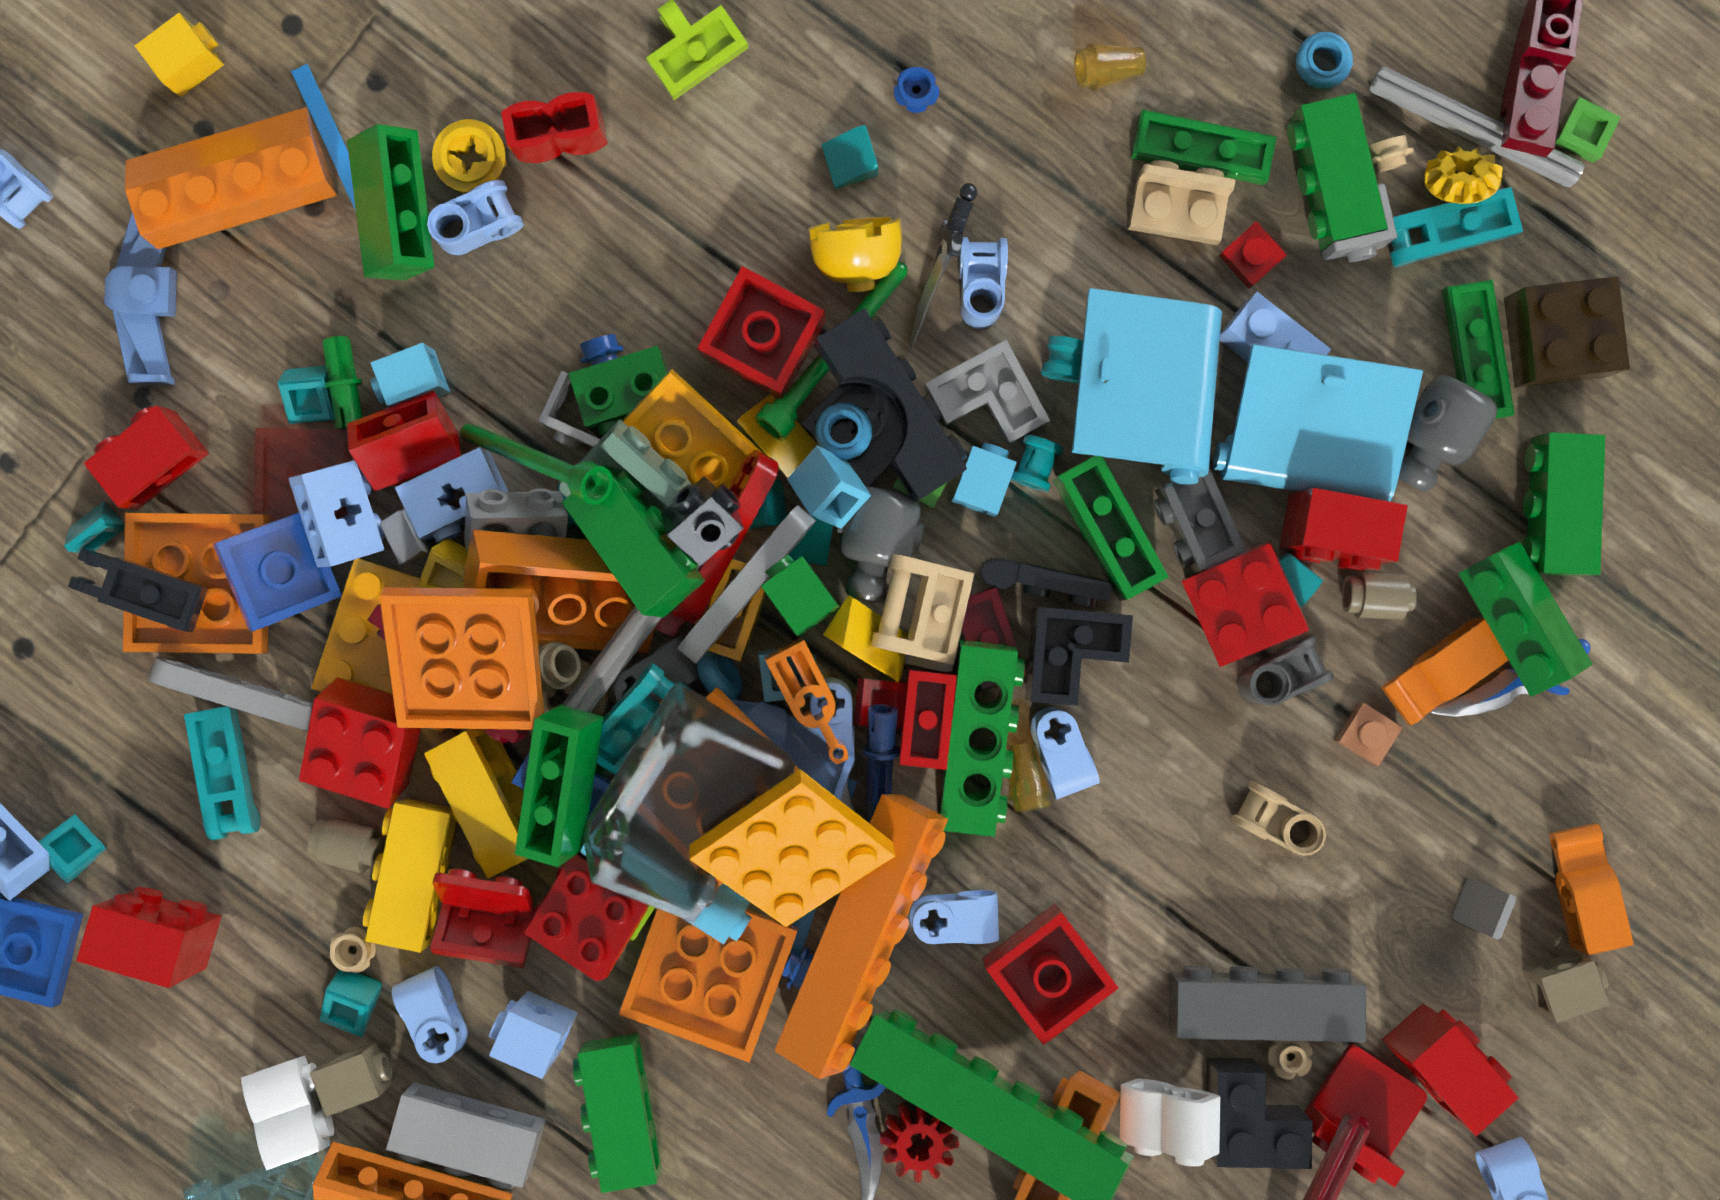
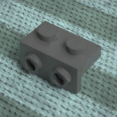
[1153,468,1246,574]

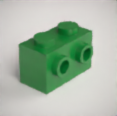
[568,345,669,436]

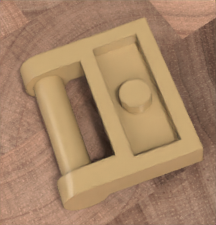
[870,554,974,665]

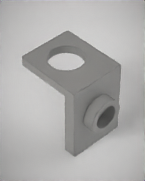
[1322,184,1397,263]
[538,371,600,451]

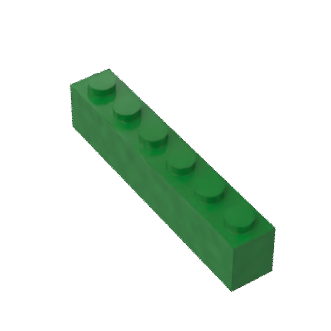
[850,1009,1134,1200]

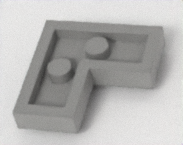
[924,339,1050,444]

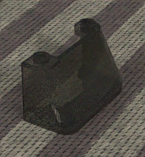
[584,684,796,923]

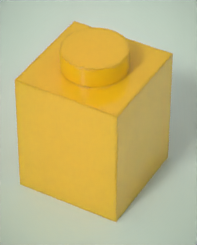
[134,13,224,97]

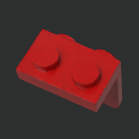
[524,851,649,981]
[430,869,535,969]
[1304,1045,1427,1188]

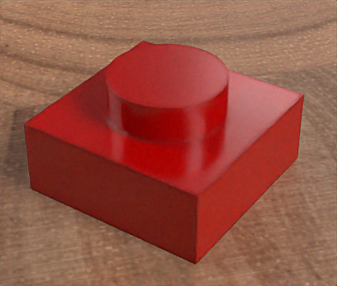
[1219,221,1287,289]
[854,679,907,729]

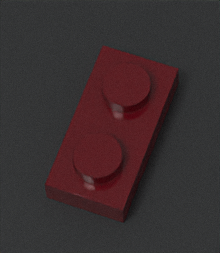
[962,586,1027,690]

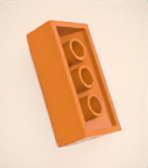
[125,107,337,249]
[464,530,656,653]

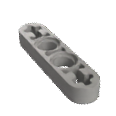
[677,505,816,664]
[148,657,314,730]

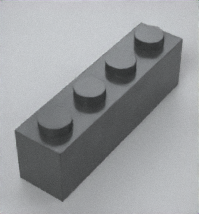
[1169,965,1367,1042]

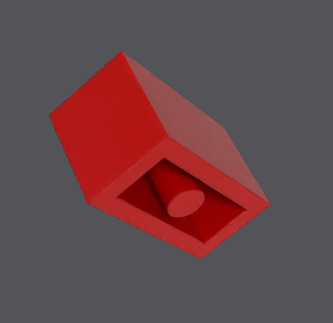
[347,390,461,492]
[83,405,209,510]
[898,669,957,770]

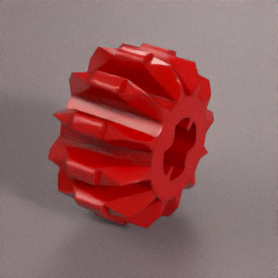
[880,1102,959,1183]

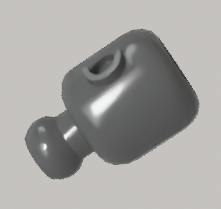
[1398,375,1497,493]
[837,486,924,603]

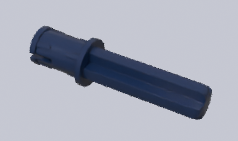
[862,704,900,823]

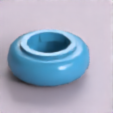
[1296,32,1353,89]
[815,403,873,460]
[697,651,743,700]

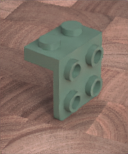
[560,419,691,512]

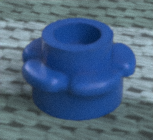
[894,67,939,113]
[580,334,624,366]
[782,947,814,990]

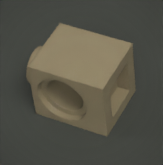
[1523,952,1610,1024]
[310,1042,392,1117]

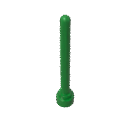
[754,261,908,441]
[460,423,613,505]

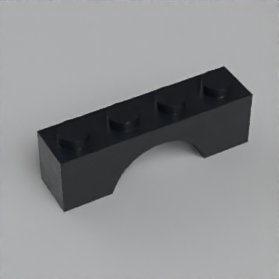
[814,308,967,501]

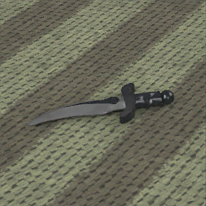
[910,183,978,351]

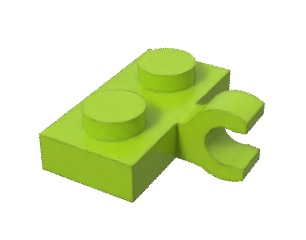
[646,0,749,100]

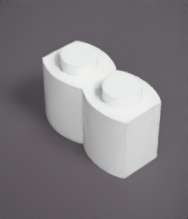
[241,1055,334,1170]
[1120,1078,1220,1166]

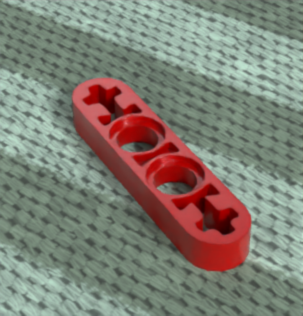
[670,450,779,624]

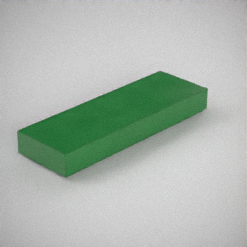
[1131,109,1277,185]
[1442,279,1515,419]

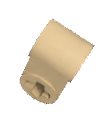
[1229,780,1326,856]

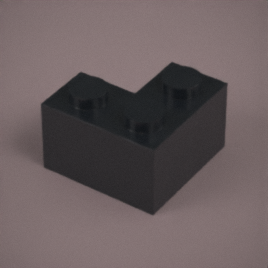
[1025,607,1133,706]
[1206,1058,1313,1169]

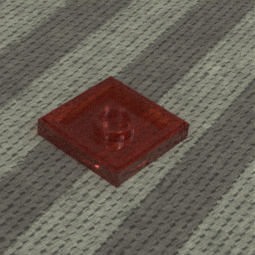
[254,428,351,521]

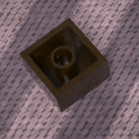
[1504,276,1630,388]

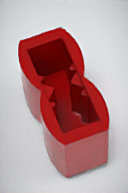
[501,92,608,164]

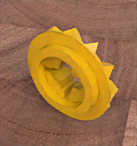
[432,119,507,194]
[1424,146,1503,204]

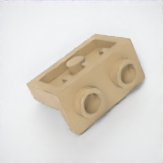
[1128,160,1236,245]

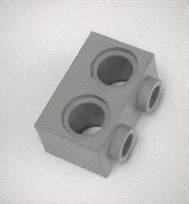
[464,488,568,555]

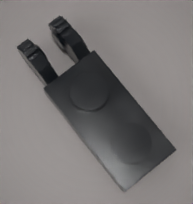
[68,549,208,632]
[980,557,1112,607]

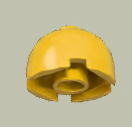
[808,217,902,292]

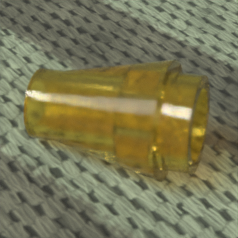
[1074,43,1146,91]
[1008,743,1054,812]

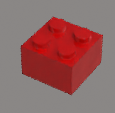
[697,266,826,399]
[1279,488,1408,572]
[1181,540,1309,667]
[299,677,421,809]
[76,887,222,988]
[982,903,1119,1046]
[1382,1003,1519,1136]

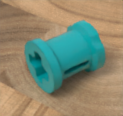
[1011,435,1064,492]

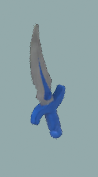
[1431,639,1591,717]
[827,1043,886,1200]

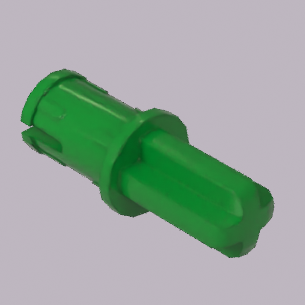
[322,336,363,430]

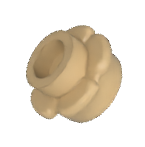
[1368,135,1414,172]
[330,927,376,973]
[1267,1040,1313,1080]

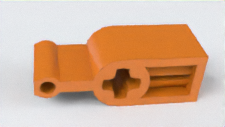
[1381,618,1508,726]
[764,637,848,765]
[1549,823,1634,956]

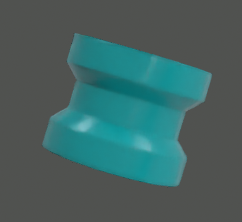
[1040,335,1083,384]

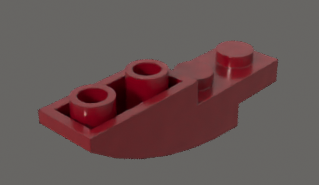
[1499,0,1583,157]

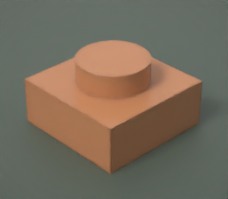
[1334,702,1403,767]

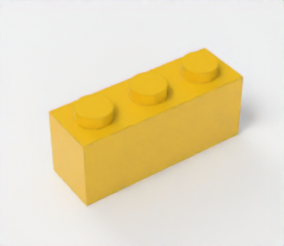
[424,729,528,879]
[363,798,458,953]

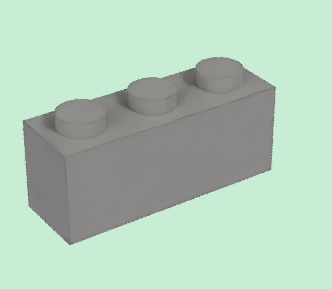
[386,1082,546,1189]

